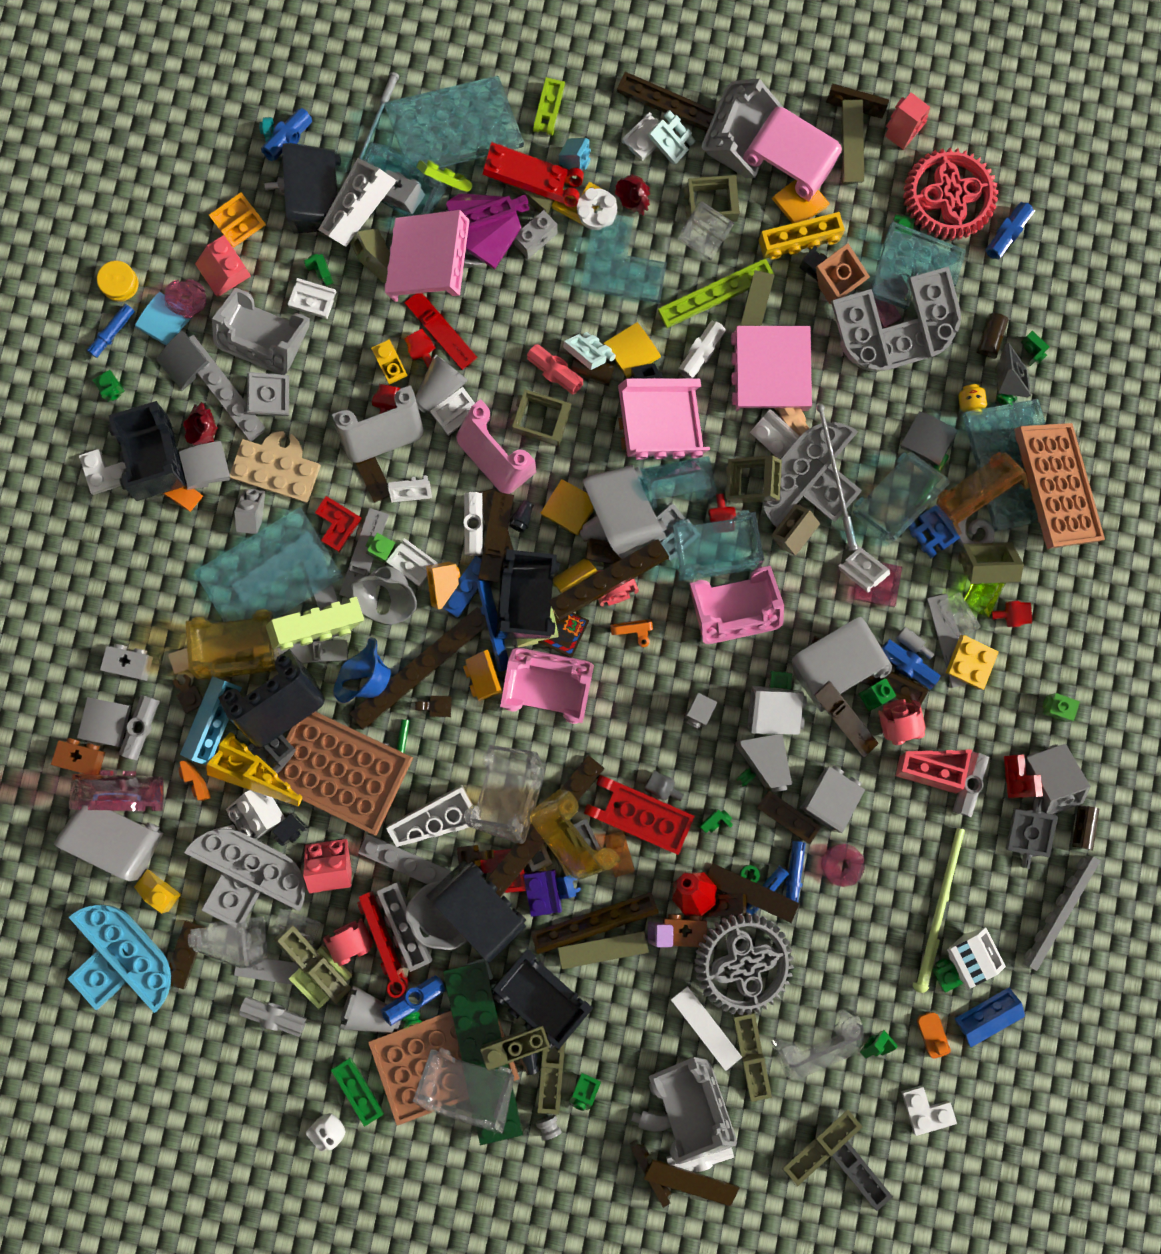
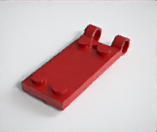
[482,142,584,207]
[584,775,695,855]
[357,891,409,998]

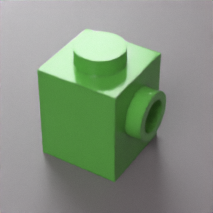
[365,533,395,563]
[1043,693,1080,722]

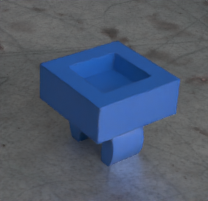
[557,875,581,900]

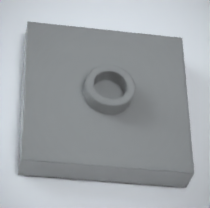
[247,372,289,417]

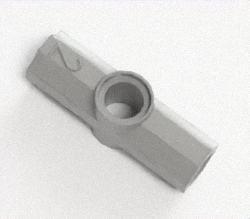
[118,695,160,760]
[953,751,989,817]
[239,997,307,1037]

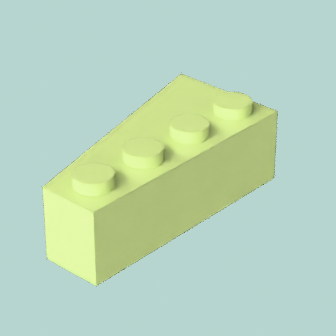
[265,597,364,651]

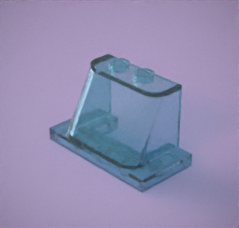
[640,456,717,509]

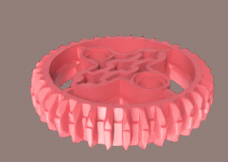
[903,147,999,241]

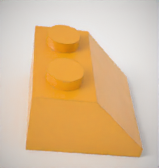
[463,650,503,701]

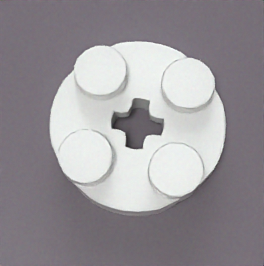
[577,188,617,230]

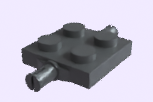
[1006,797,1058,869]

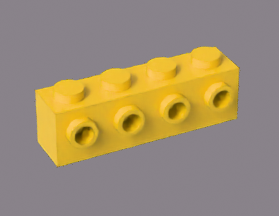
[759,212,845,260]

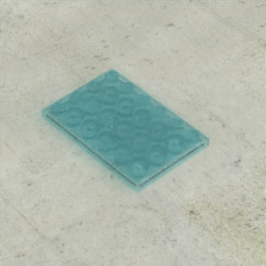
[385,76,524,175]
[962,399,1046,532]
[194,507,343,642]

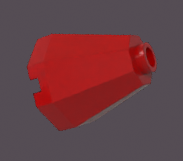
[672,871,717,916]

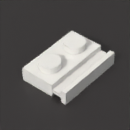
[622,112,659,161]
[288,278,337,319]
[430,387,475,436]
[750,409,800,459]
[386,538,438,587]
[838,547,890,593]

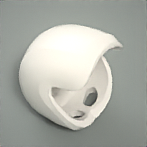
[306,1113,346,1151]

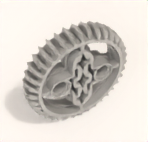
[694,912,794,1015]

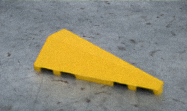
[207,732,302,806]

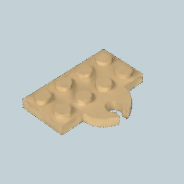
[230,431,321,504]

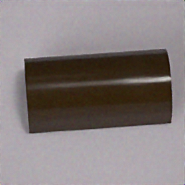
[976,313,1009,359]
[571,357,615,386]
[1072,806,1100,851]

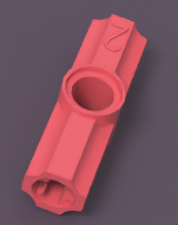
[527,344,584,395]

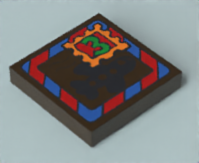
[538,610,589,658]

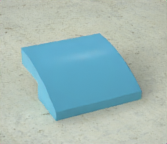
[135,292,193,345]

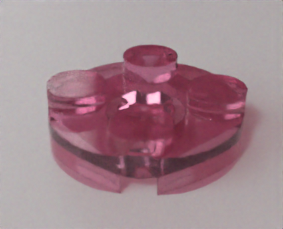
[165,279,206,318]
[821,844,865,887]

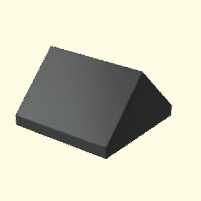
[996,343,1031,397]

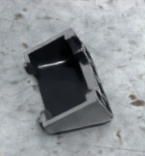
[282,143,341,234]
[496,549,560,639]

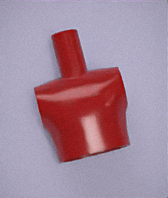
[404,329,436,368]
[372,383,400,414]
[708,494,736,533]
[992,601,1032,627]

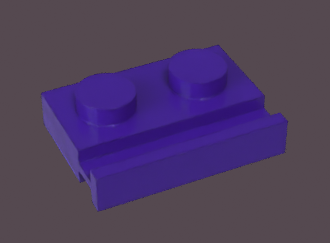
[524,869,562,917]

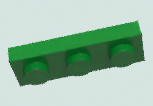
[331,1057,384,1127]

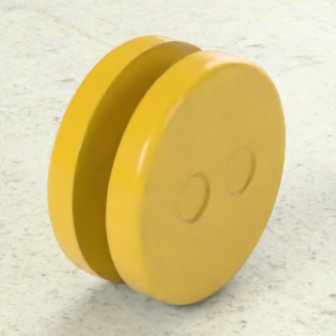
[97,261,139,302]

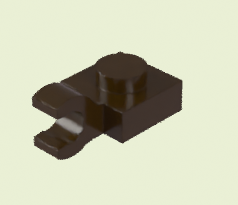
[415,696,452,718]
[457,845,494,866]

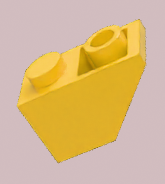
[371,339,408,385]

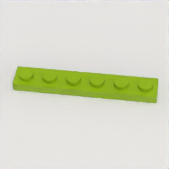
[658,258,774,329]

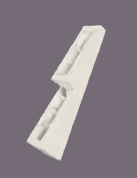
[671,986,742,1071]

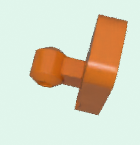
[610,619,653,647]
[917,1012,951,1059]

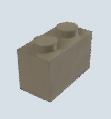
[771,504,820,556]

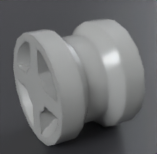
[536,1115,562,1141]

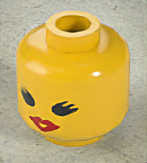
[958,384,987,416]

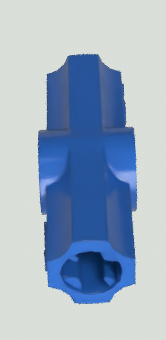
[261,108,312,161]
[985,202,1035,260]
[882,639,941,690]
[381,975,446,1027]

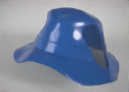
[333,637,391,703]

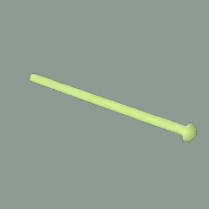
[913,828,965,993]

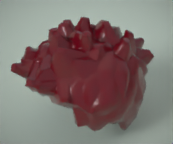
[615,174,650,216]
[182,402,218,445]

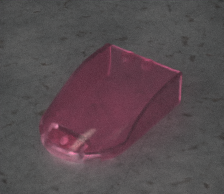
[69,770,164,811]

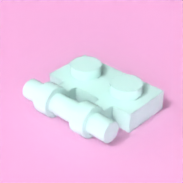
[647,110,696,165]
[563,332,616,370]

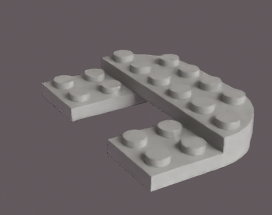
[831,266,961,372]

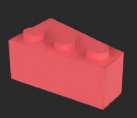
[885,93,930,150]
[895,749,972,794]

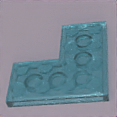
[581,211,667,303]
[871,222,966,310]

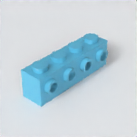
[180,676,242,765]

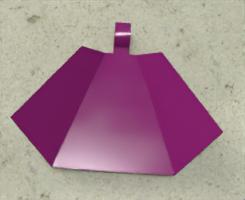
[446,193,529,270]

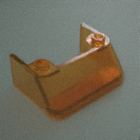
[936,452,1029,535]

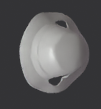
[351,566,417,625]
[406,880,467,950]

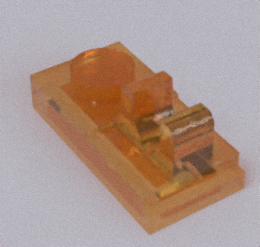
[603,831,635,877]

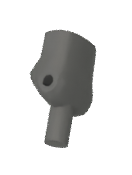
[644,770,684,801]

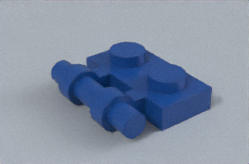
[906,505,960,559]

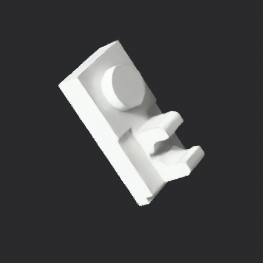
[388,475,432,503]

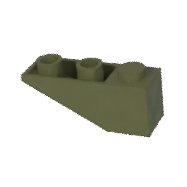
[350,228,390,284]
[480,1026,550,1071]

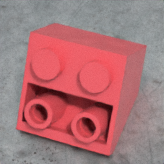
[303,839,352,893]

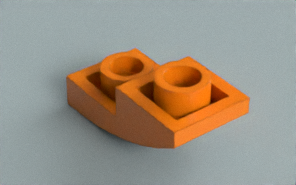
[162,486,203,512]
[178,761,211,801]

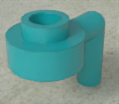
[259,117,274,143]

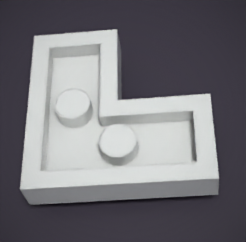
[79,449,126,495]
[901,1085,957,1136]

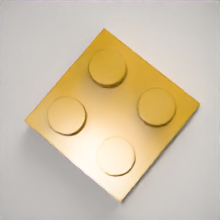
[945,635,998,690]

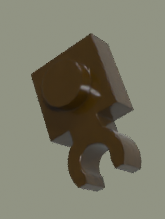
[173,674,203,714]

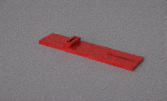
[404,293,477,370]

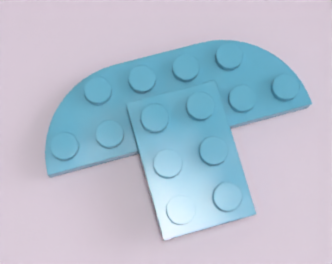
[68,905,171,1013]

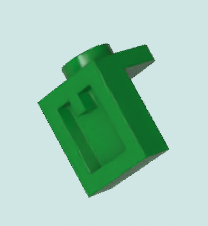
[304,254,334,286]
[1021,331,1050,366]
[93,370,125,402]
[858,679,896,711]
[698,809,733,833]
[932,958,963,993]
[860,1030,898,1059]
[569,1073,601,1111]

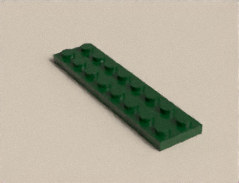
[443,961,523,1146]

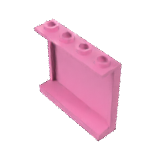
[385,210,469,302]
[731,326,812,411]
[618,379,710,460]

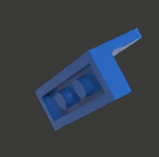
[955,987,1025,1047]

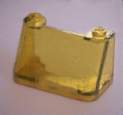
[186,609,279,679]
[530,789,622,879]

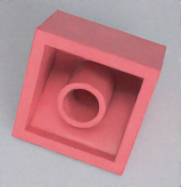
[195,235,251,297]

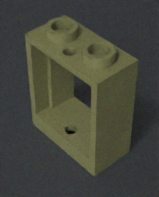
[684,175,740,225]
[510,389,571,447]
[725,455,782,504]
[958,542,1024,584]

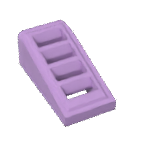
[648,921,673,947]

